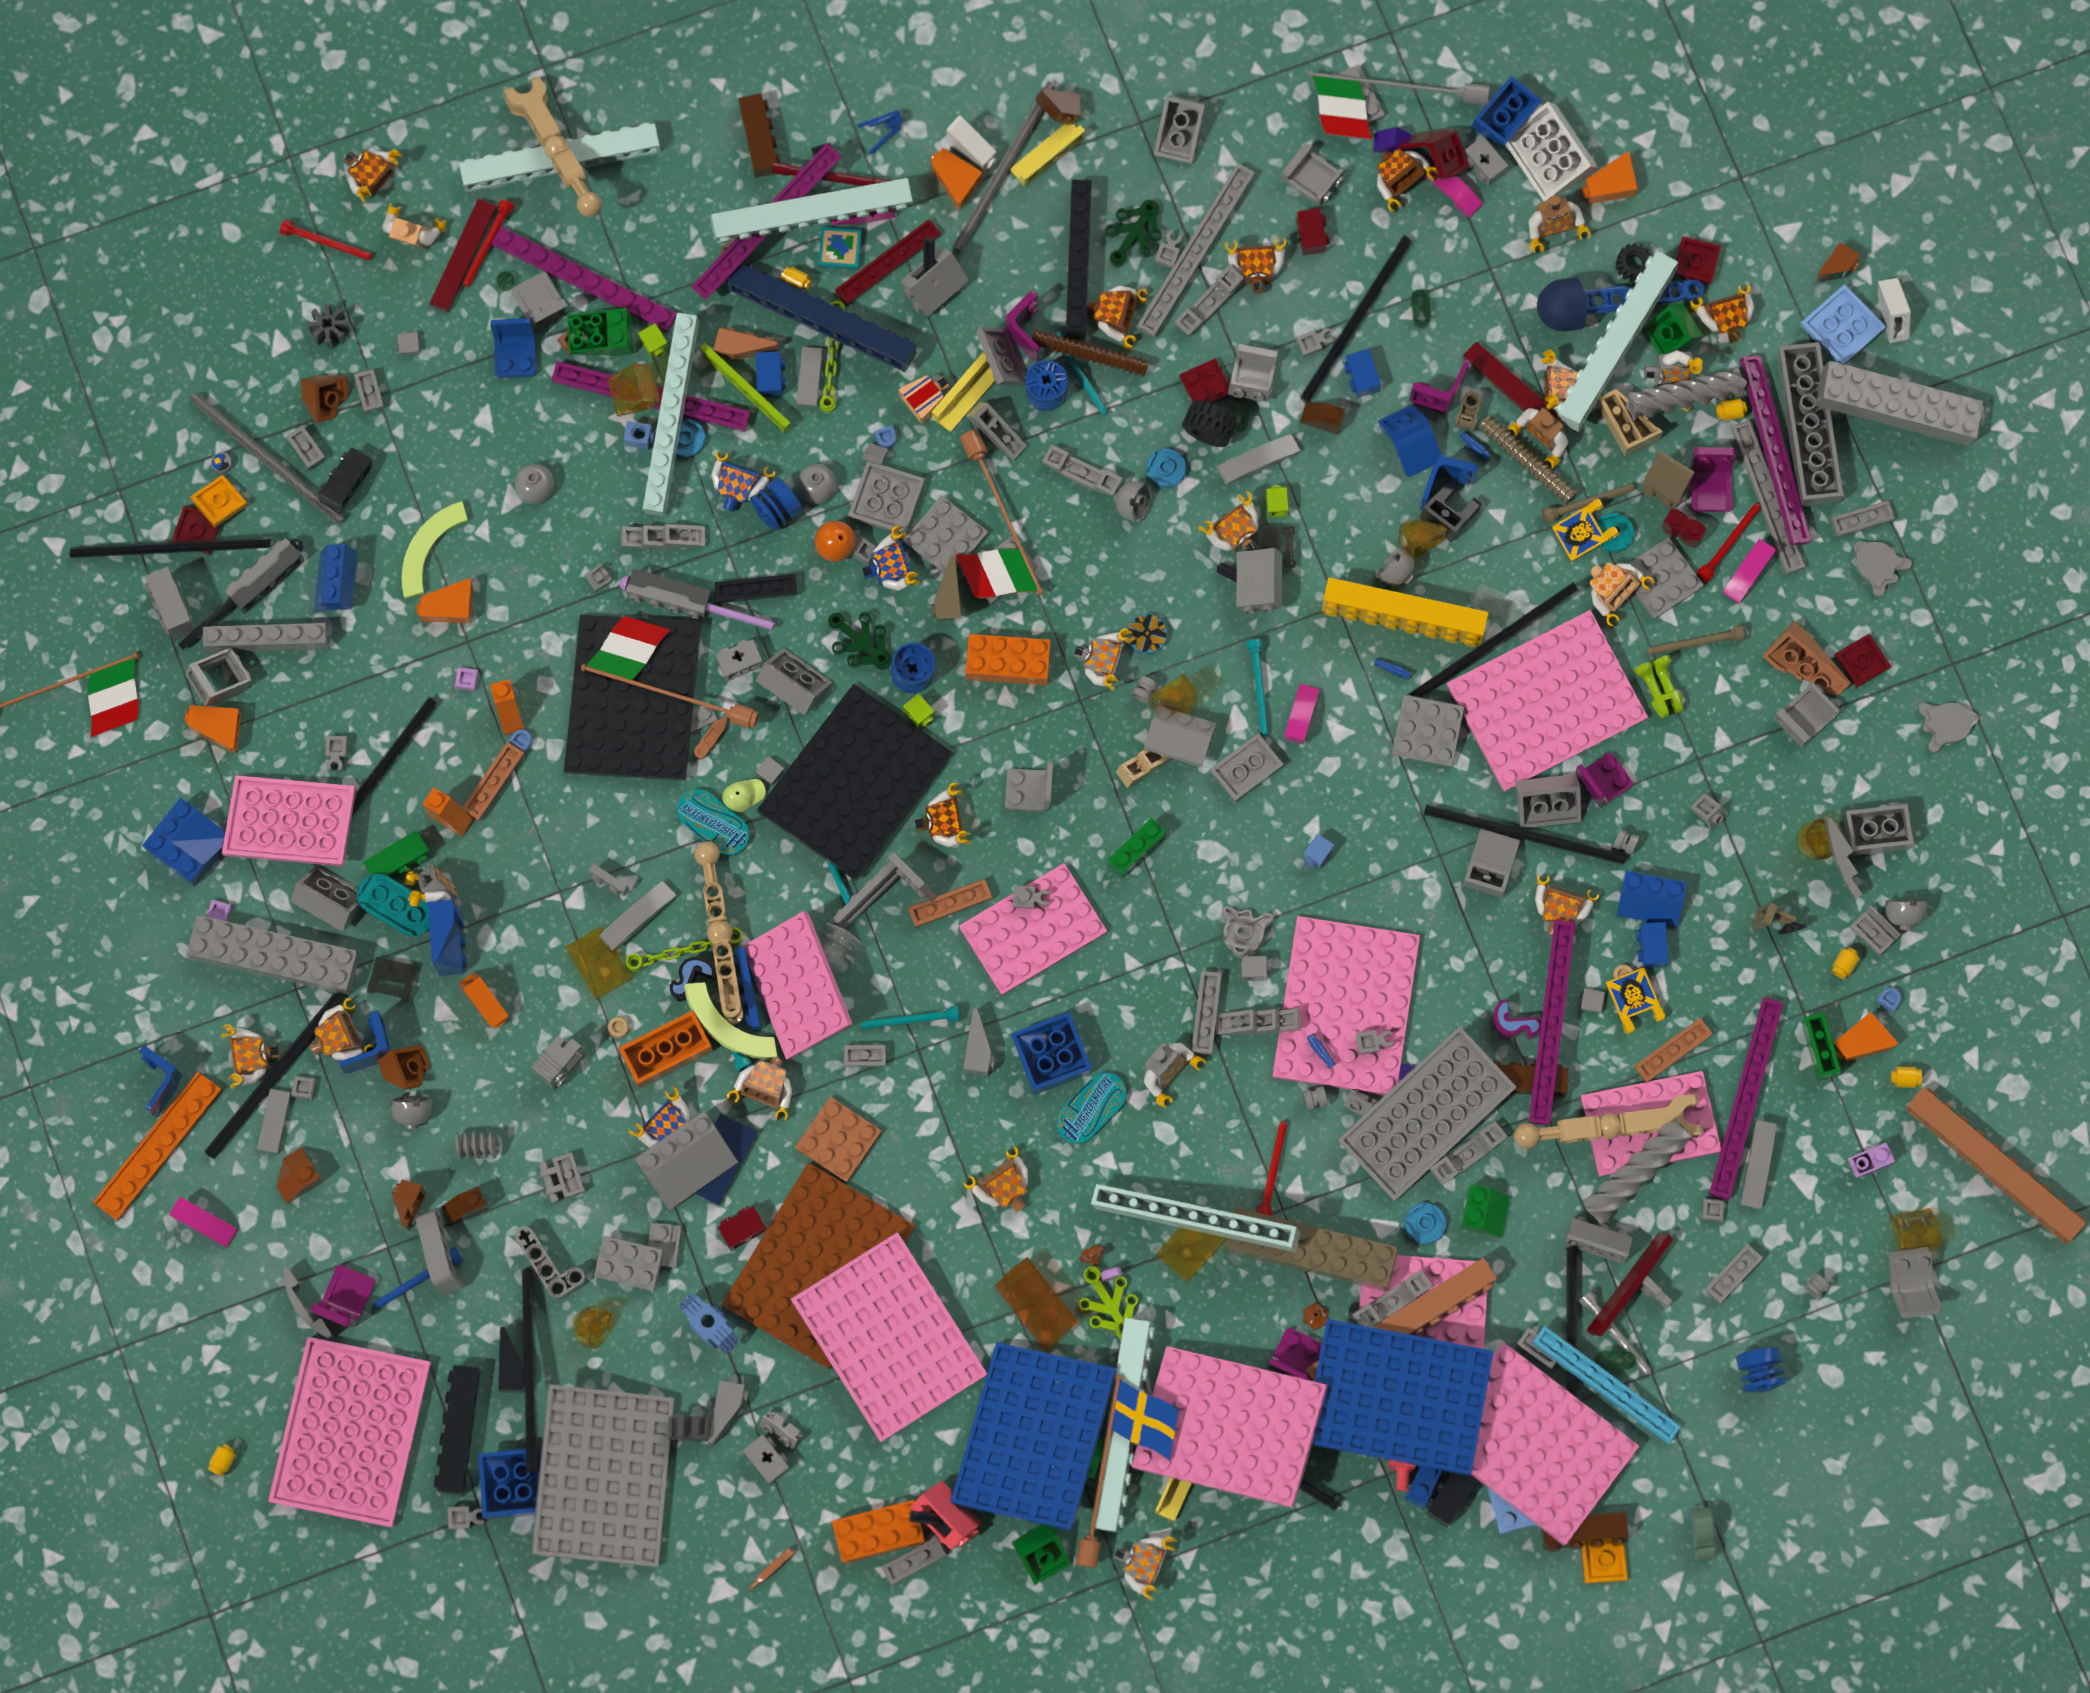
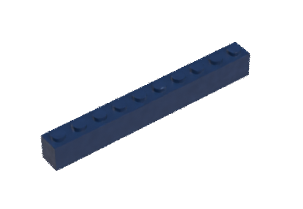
[728,263,917,373]

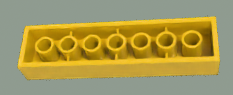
[1321,577,1488,647]

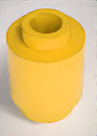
[780,267,812,291]
[1716,398,1747,421]
[1831,947,1860,980]
[1891,1066,1922,1088]
[208,1444,237,1477]

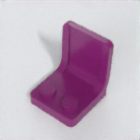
[1005,290,1040,363]
[1409,360,1470,415]
[1690,447,1735,512]
[1576,753,1633,808]
[310,1265,375,1327]
[1268,1328,1322,1380]

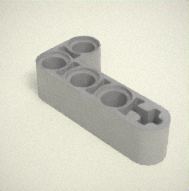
[416,1209,463,1296]
[515,1226,586,1300]

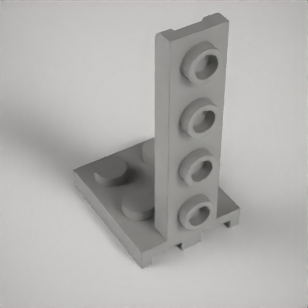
[832,852,937,929]

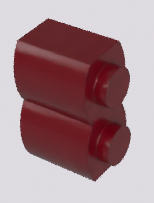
[1661,509,1706,548]

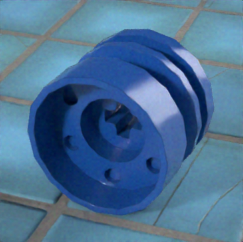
[1026,360,1068,411]
[750,477,803,531]
[891,643,935,693]
[1735,1347,1787,1393]

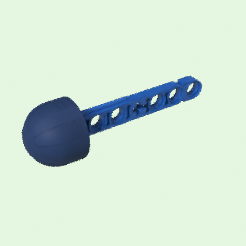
[1537,277,1704,331]

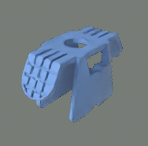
[679,1293,738,1353]

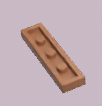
[462,742,525,822]
[908,879,992,928]
[1634,1018,1713,1083]

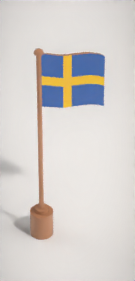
[1076,1375,1179,1568]

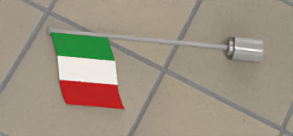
[1308,70,1489,140]

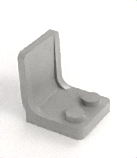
[511,272,568,330]
[1005,762,1053,813]
[1888,1247,1942,1318]

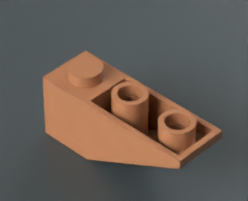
[713,327,779,361]

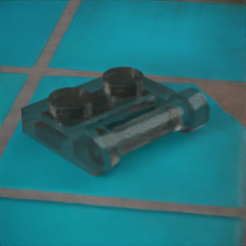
[1259,526,1296,568]
[367,957,417,1001]

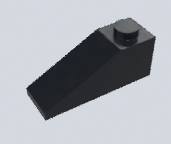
[498,1327,525,1393]

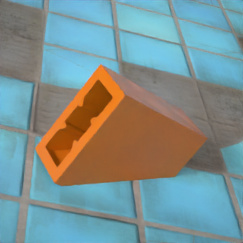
[930,147,982,210]
[1582,152,1637,204]
[416,579,473,624]
[490,679,524,735]
[185,705,241,753]
[422,787,473,837]
[457,972,509,1028]
[1833,1012,1898,1063]

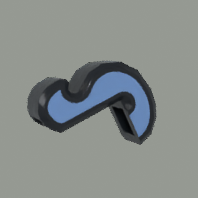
[670,957,717,1002]

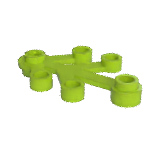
[1079,1266,1138,1339]

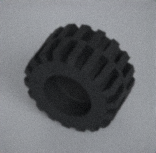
[1182,401,1238,447]

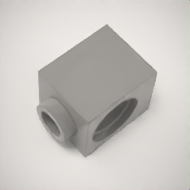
[1241,956,1271,981]

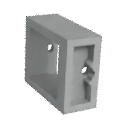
[185,647,252,707]

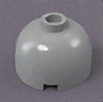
[514,463,555,505]
[797,464,837,505]
[1114,481,1151,522]
[1375,546,1415,587]
[1885,899,1927,930]
[391,1096,432,1129]

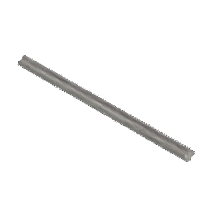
[952,81,1056,253]
[189,392,345,525]

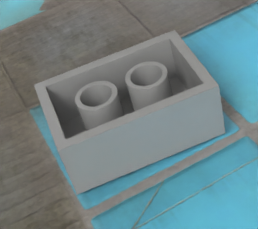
[144,567,196,641]
[1843,804,1914,857]

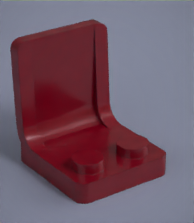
[1398,129,1469,180]

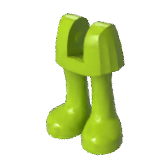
[1634,655,1683,719]

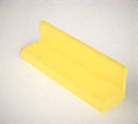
[1010,124,1085,187]
[932,353,995,432]
[1155,1478,1192,1522]

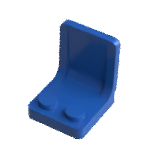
[490,318,536,379]
[1378,405,1441,477]
[1420,455,1478,510]
[339,1010,391,1074]
[139,1045,183,1118]

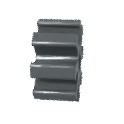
[307,304,350,349]
[668,1415,710,1442]

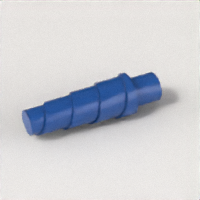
[1460,431,1492,461]
[1374,658,1412,680]
[1306,1034,1335,1069]

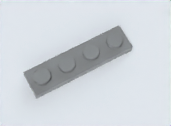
[1191,971,1222,1055]

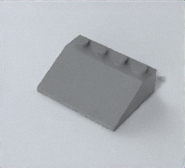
[634,1111,738,1210]

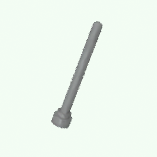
[1579,1290,1651,1375]

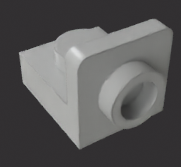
[1690,793,1726,830]

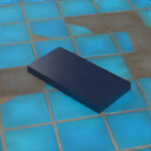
[694,1113,758,1206]

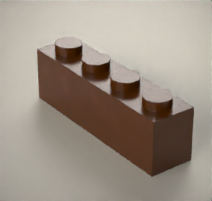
[738,93,781,178]
[1493,1061,1568,1096]
[1540,1512,1629,1552]

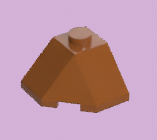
[301,375,349,423]
[377,1045,429,1090]
[276,1147,323,1204]
[392,1179,427,1231]

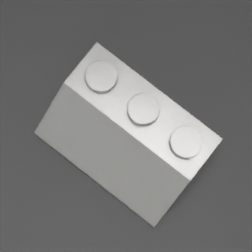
[756,648,833,715]
[1143,705,1216,767]
[1515,774,1581,829]
[290,865,362,931]
[1563,1216,1632,1264]

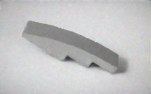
[1217,434,1300,485]
[620,524,705,549]
[1824,815,1863,899]
[599,881,676,951]
[1216,1008,1302,1035]
[1740,1119,1777,1209]

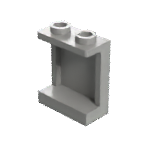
[1281,142,1344,207]
[1228,344,1278,402]
[1774,682,1840,748]

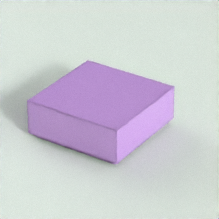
[455,667,479,691]
[206,900,232,922]

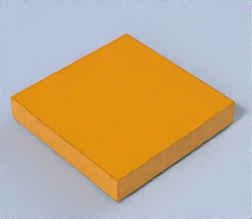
[190,475,248,528]
[1581,1544,1628,1584]

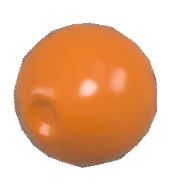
[814,520,856,562]

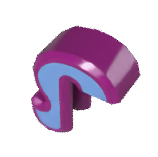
[1493,999,1541,1040]

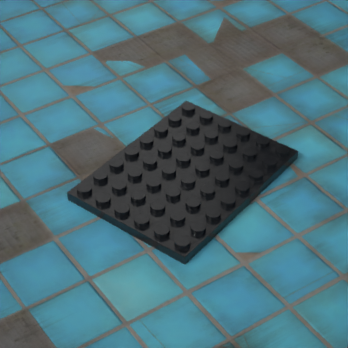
[564,615,702,781]
[757,684,953,881]

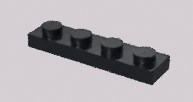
[715,574,798,604]

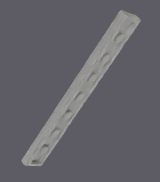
[1730,421,1806,575]

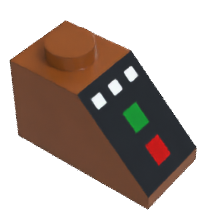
[1816,242,1860,282]

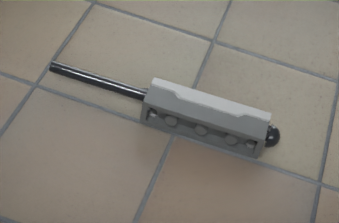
[178,538,305,650]

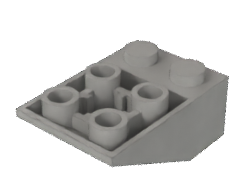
[1463,829,1520,898]

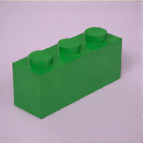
[1108,817,1166,879]
[363,830,431,879]
[1801,1013,1841,1081]

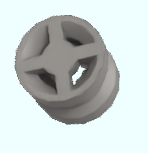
[1803,1273,1830,1300]

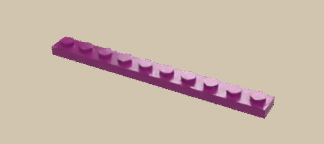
[691,143,841,301]
[492,227,677,333]
[1739,355,1811,546]
[551,361,750,432]
[1528,920,1575,1126]
[1708,997,1783,1201]

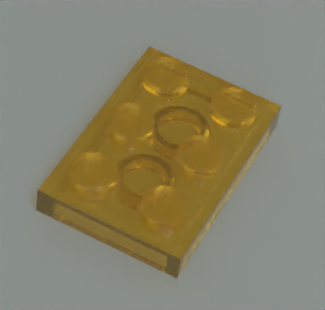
[565,926,632,1000]
[1156,1228,1226,1283]

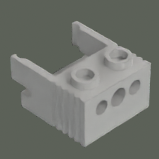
[531,1035,585,1090]

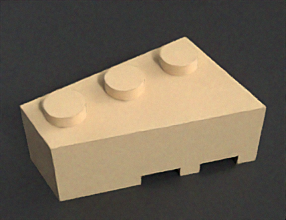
[1596,389,1663,456]

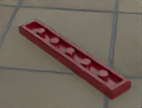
[429,199,497,313]
[835,219,942,306]
[1463,341,1563,424]
[1586,1233,1673,1336]

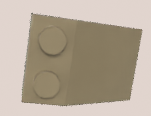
[1641,451,1694,509]
[931,556,961,621]

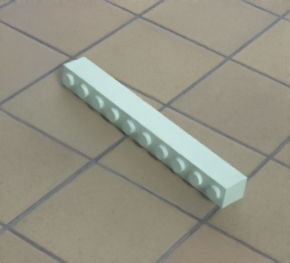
[459,123,661,192]
[710,178,912,243]
[1556,251,1678,431]
[643,313,699,517]
[1091,1184,1301,1253]
[1092,1318,1155,1533]

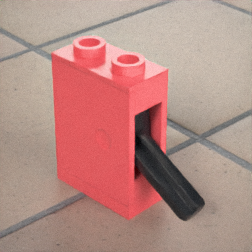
[909,1481,983,1550]

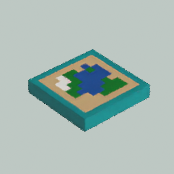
[818,227,862,270]

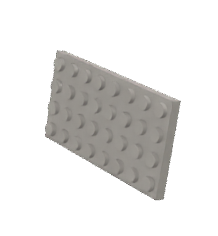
[1337,1026,1516,1201]

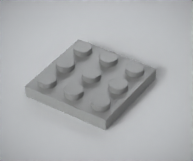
[848,461,925,534]
[903,495,988,575]
[1628,537,1704,620]
[1392,694,1464,767]

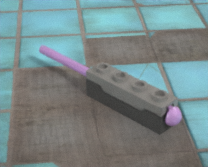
[620,568,775,630]

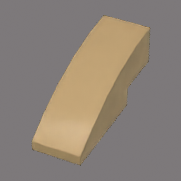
[1116,750,1173,788]

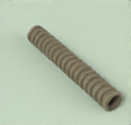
[1479,415,1577,504]

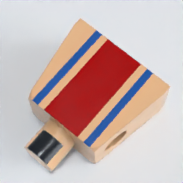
[899,375,949,425]

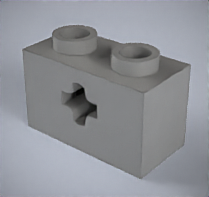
[1464,136,1508,187]
[716,639,763,682]
[743,1434,790,1485]

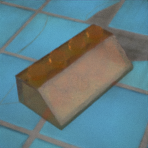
[995,1257,1079,1351]

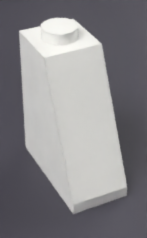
[947,115,997,173]
[1878,278,1911,343]

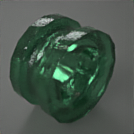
[497,271,515,291]

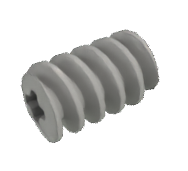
[455,1132,500,1159]

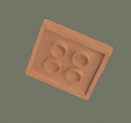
[795,1097,882,1183]

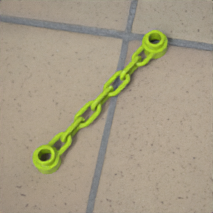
[820,301,845,413]
[626,927,743,972]

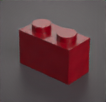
[1296,208,1330,256]
[717,1206,767,1251]

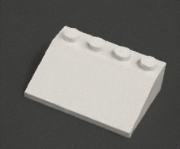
[1506,102,1598,202]

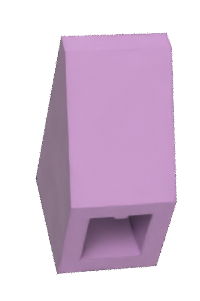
[1848,1143,1895,1178]

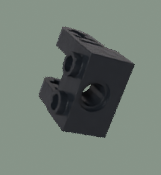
[1419,479,1483,542]

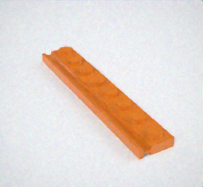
[93,1072,223,1222]

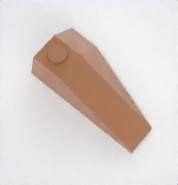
[1762,620,1851,697]

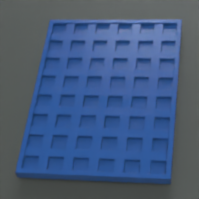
[1312,1319,1494,1476]
[951,1342,1117,1531]

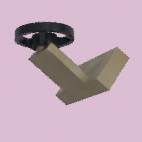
[1751,903,1807,935]

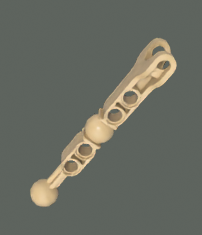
[503,77,602,217]
[694,841,743,1025]
[1514,1094,1704,1149]

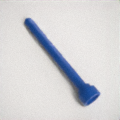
[373,1247,463,1309]

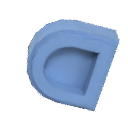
[874,425,897,449]
[507,729,533,754]
[1876,988,1901,1013]

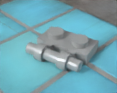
[539,1152,585,1204]

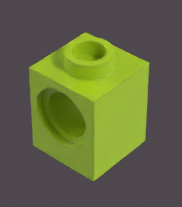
[638,323,669,359]
[1266,485,1289,518]
[903,693,935,729]

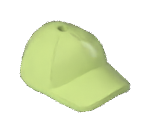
[722,779,766,813]

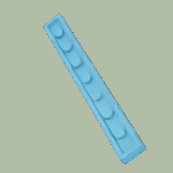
[1531,1326,1681,1444]

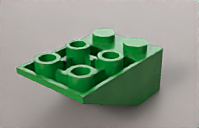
[567,308,633,356]

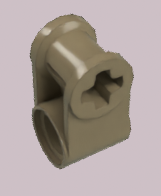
[1454,391,1481,432]

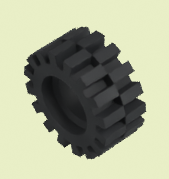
[1616,243,1652,282]

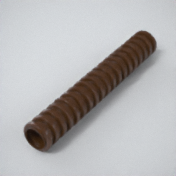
[1032,329,1149,377]

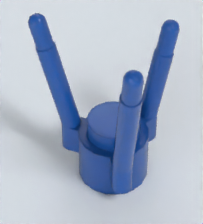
[857,110,903,155]

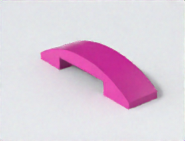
[1421,152,1483,218]

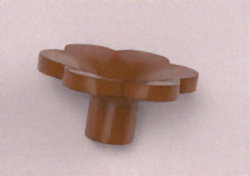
[1079,1245,1104,1266]
[1303,1303,1328,1330]

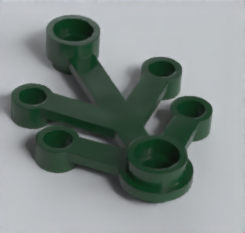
[1105,200,1162,267]
[828,612,892,670]

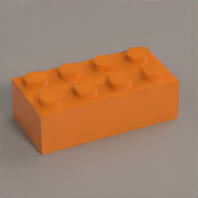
[966,634,1050,686]
[619,1010,713,1089]
[832,1500,925,1565]

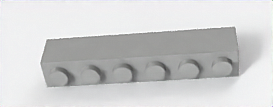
[203,623,329,653]

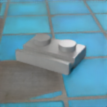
[1849,905,1901,956]
[648,1223,682,1268]

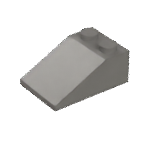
[1154,95,1208,164]

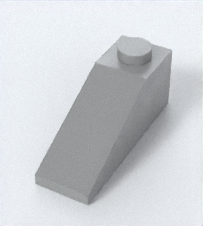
[966,402,1027,460]
[963,1008,995,1076]
[708,1381,749,1446]

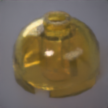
[1797,819,1832,860]
[573,1306,613,1349]

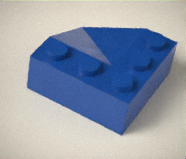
[142,797,225,886]
[428,900,467,976]
[1011,1012,1092,1095]
[478,1448,542,1520]

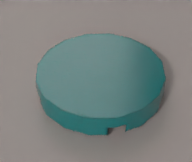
[1597,513,1634,553]

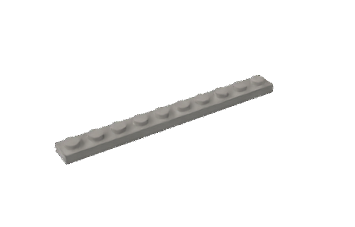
[1137,163,1255,338]

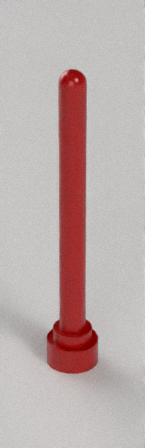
[463,199,515,287]
[279,219,372,260]
[1696,503,1761,583]
[1256,1121,1287,1216]

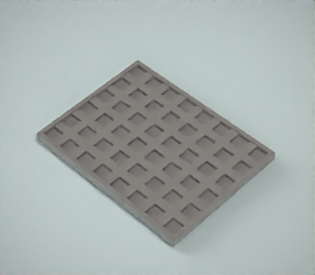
[531,1384,674,1568]

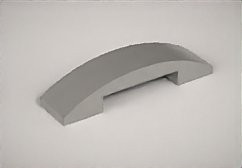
[1174,265,1244,336]
[1042,444,1123,496]
[1430,1121,1508,1185]
[284,1266,334,1340]
[1352,1270,1433,1327]

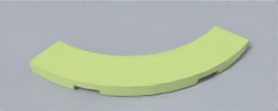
[402,501,468,599]
[684,982,777,1059]

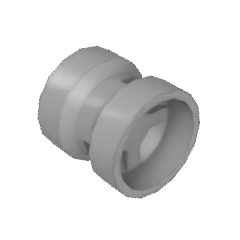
[1131,676,1159,704]
[1613,828,1640,855]
[1303,1086,1328,1111]

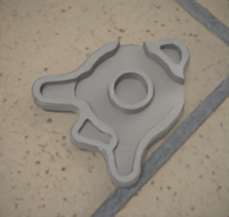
[1853,541,1912,597]
[1918,702,1978,753]
[1222,906,1274,958]

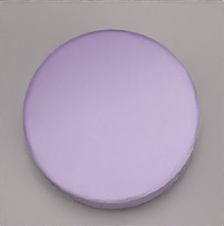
[1101,1267,1123,1282]

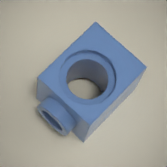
[623,421,655,450]
[1303,834,1334,869]

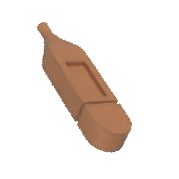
[694,714,728,759]
[748,1547,795,1591]

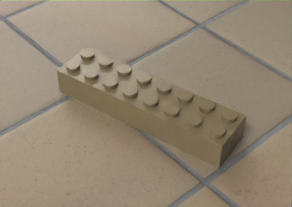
[1224,1207,1398,1292]

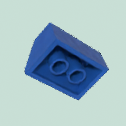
[1471,76,1542,145]
[314,544,357,611]
[1616,871,1687,927]

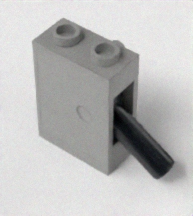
[900,238,969,316]
[1216,548,1282,614]

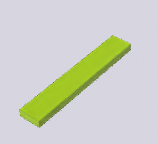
[700,343,791,434]

